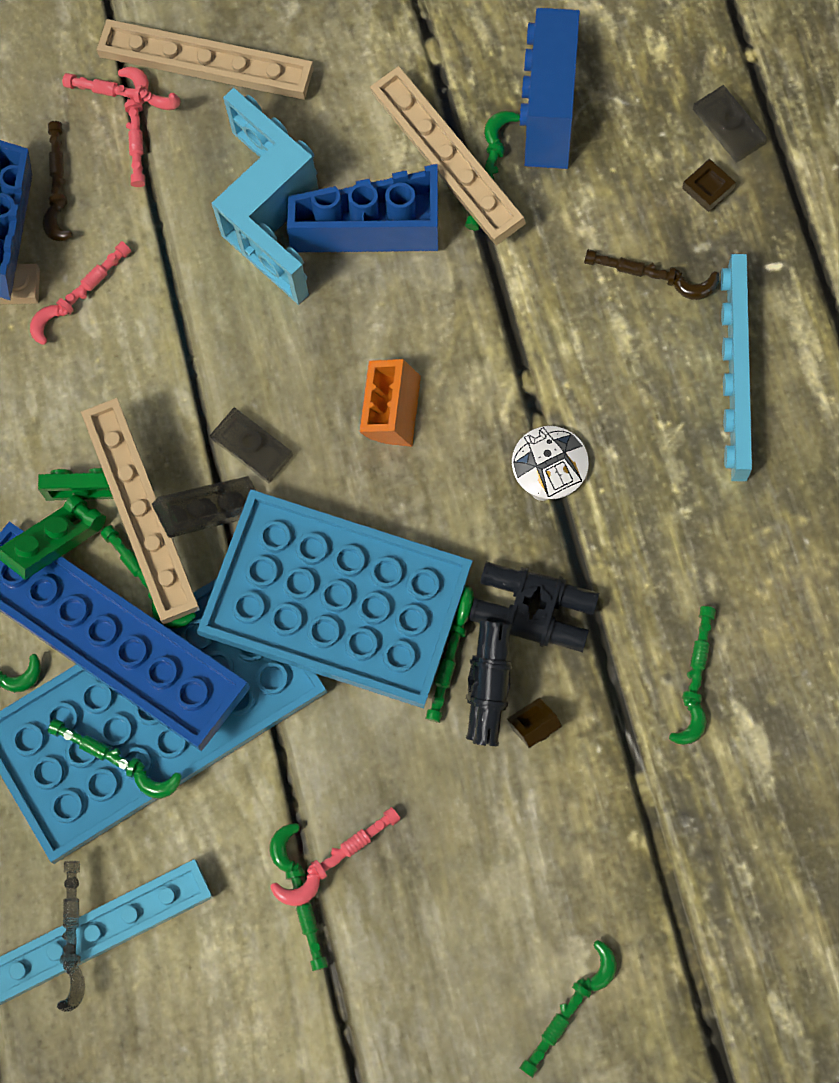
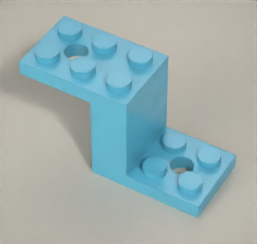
[211,88,319,305]

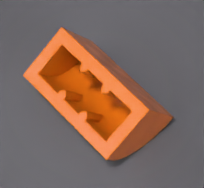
[360,359,421,447]

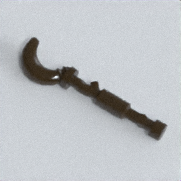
[43,121,73,241]
[584,249,719,300]

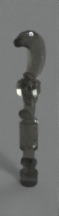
[57,860,85,1012]

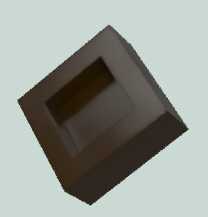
[682,158,736,212]
[507,697,562,748]

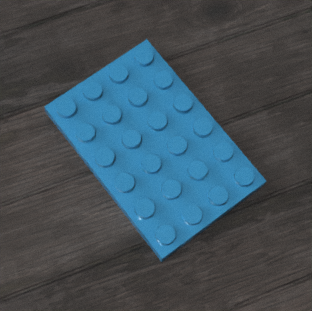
[197,489,472,709]

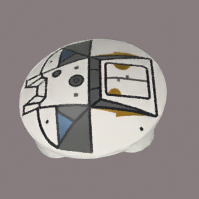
[512,426,589,501]

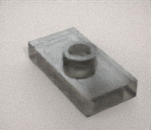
[693,85,767,163]
[210,407,293,483]

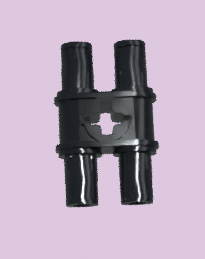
[469,561,600,653]
[465,620,513,747]

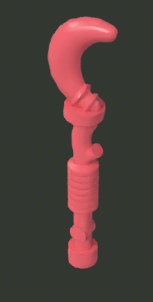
[118,67,149,187]
[62,73,181,110]
[30,241,132,345]
[270,807,401,906]

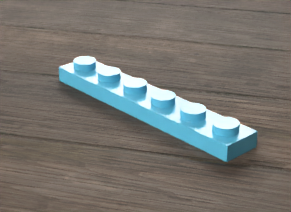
[721,254,752,481]
[0,859,214,1005]

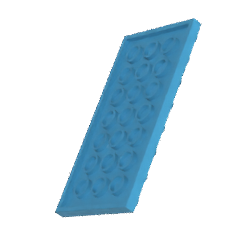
[0,578,327,864]

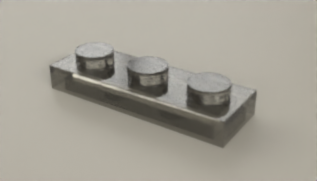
[152,476,256,538]

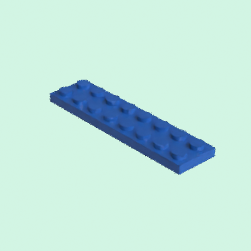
[0,521,251,752]

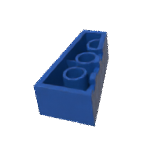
[519,8,580,169]
[0,140,33,301]
[287,163,438,252]

